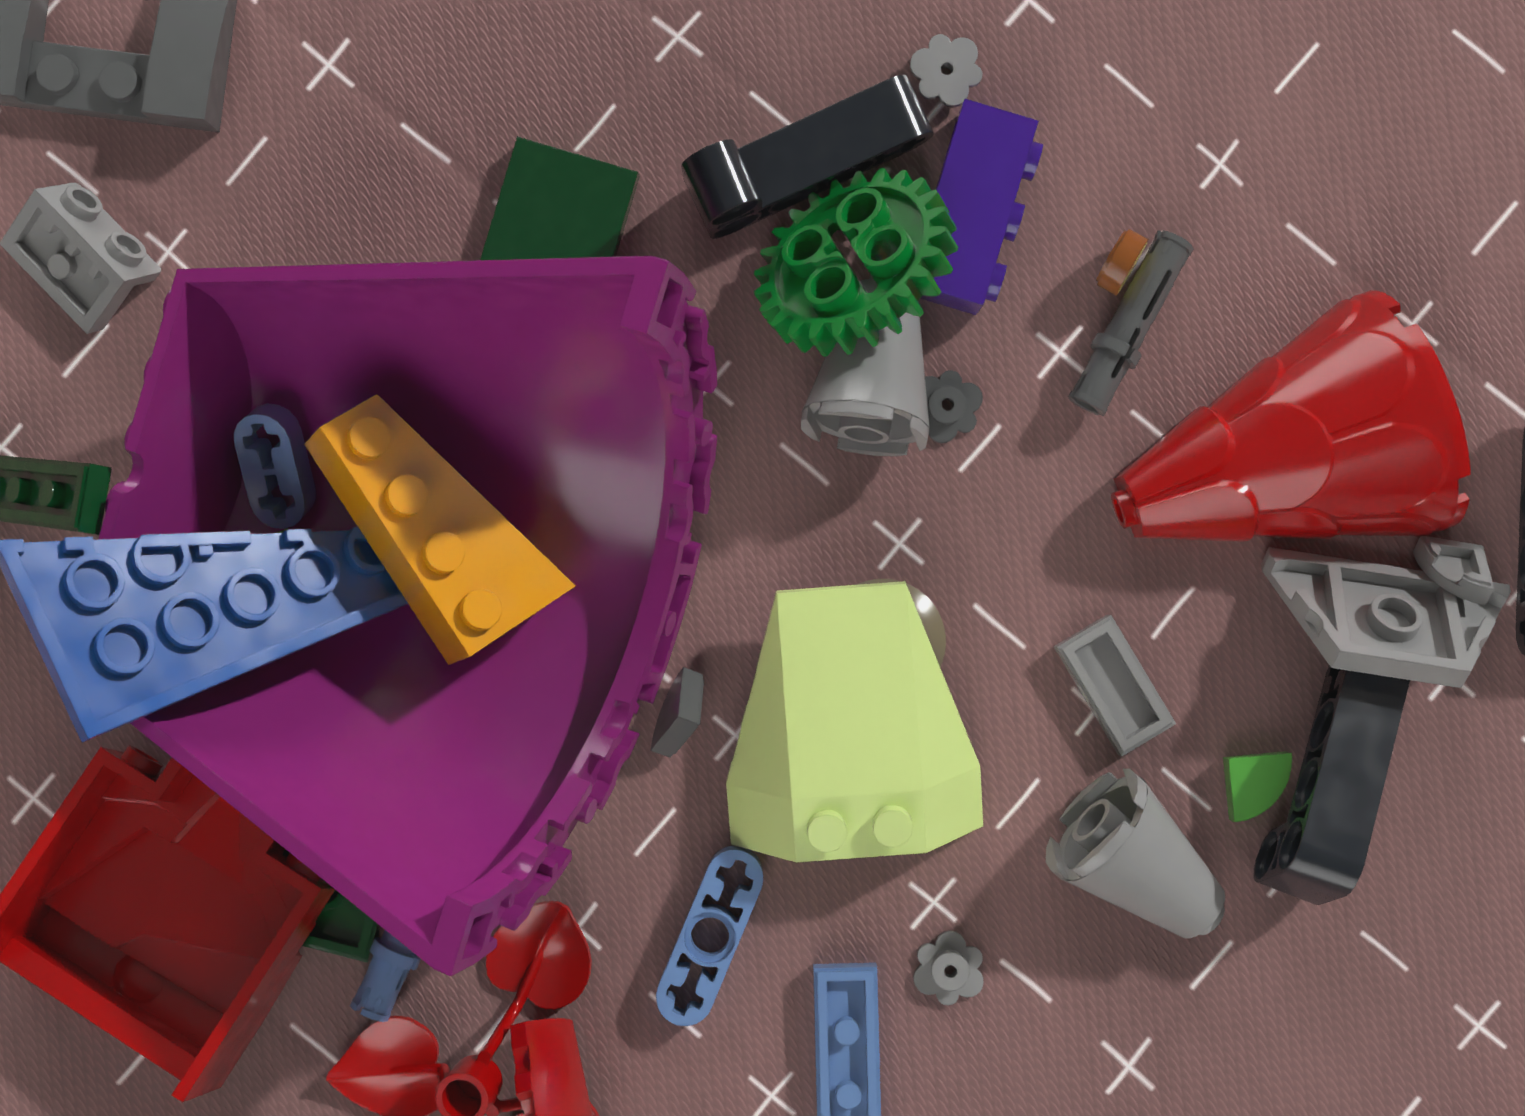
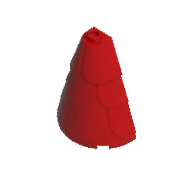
[1111,290,1471,542]

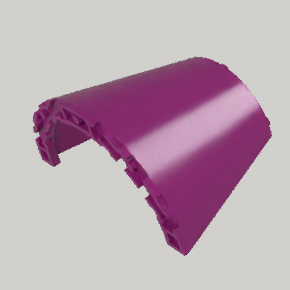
[98,256,718,976]

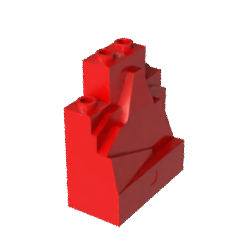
[0,745,335,1103]

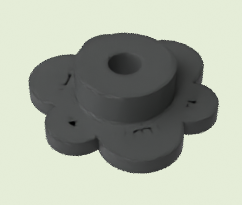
[925,370,983,443]

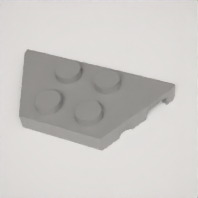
[1261,547,1511,688]

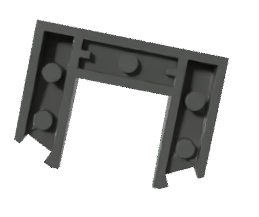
[0,0,237,133]

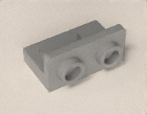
[0,183,162,334]

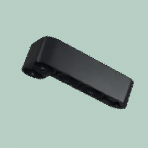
[681,75,934,239]
[1254,665,1410,905]

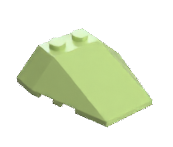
[726,581,983,862]

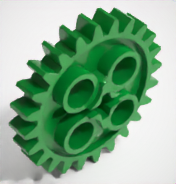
[754,168,958,357]

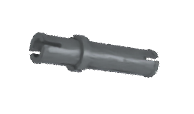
[1068,230,1194,416]

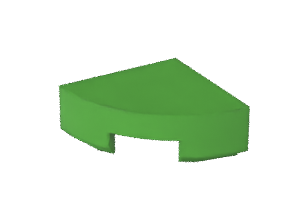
[1223,751,1292,822]

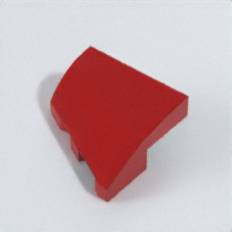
[510,1018,593,1116]

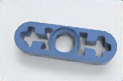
[656,846,763,1026]

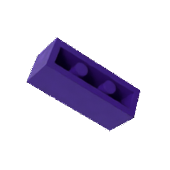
[920,99,1043,315]

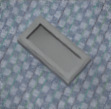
[1053,615,1176,756]

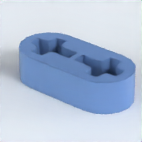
[234,403,316,529]

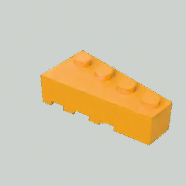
[304,394,576,665]

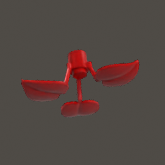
[326,901,600,1116]

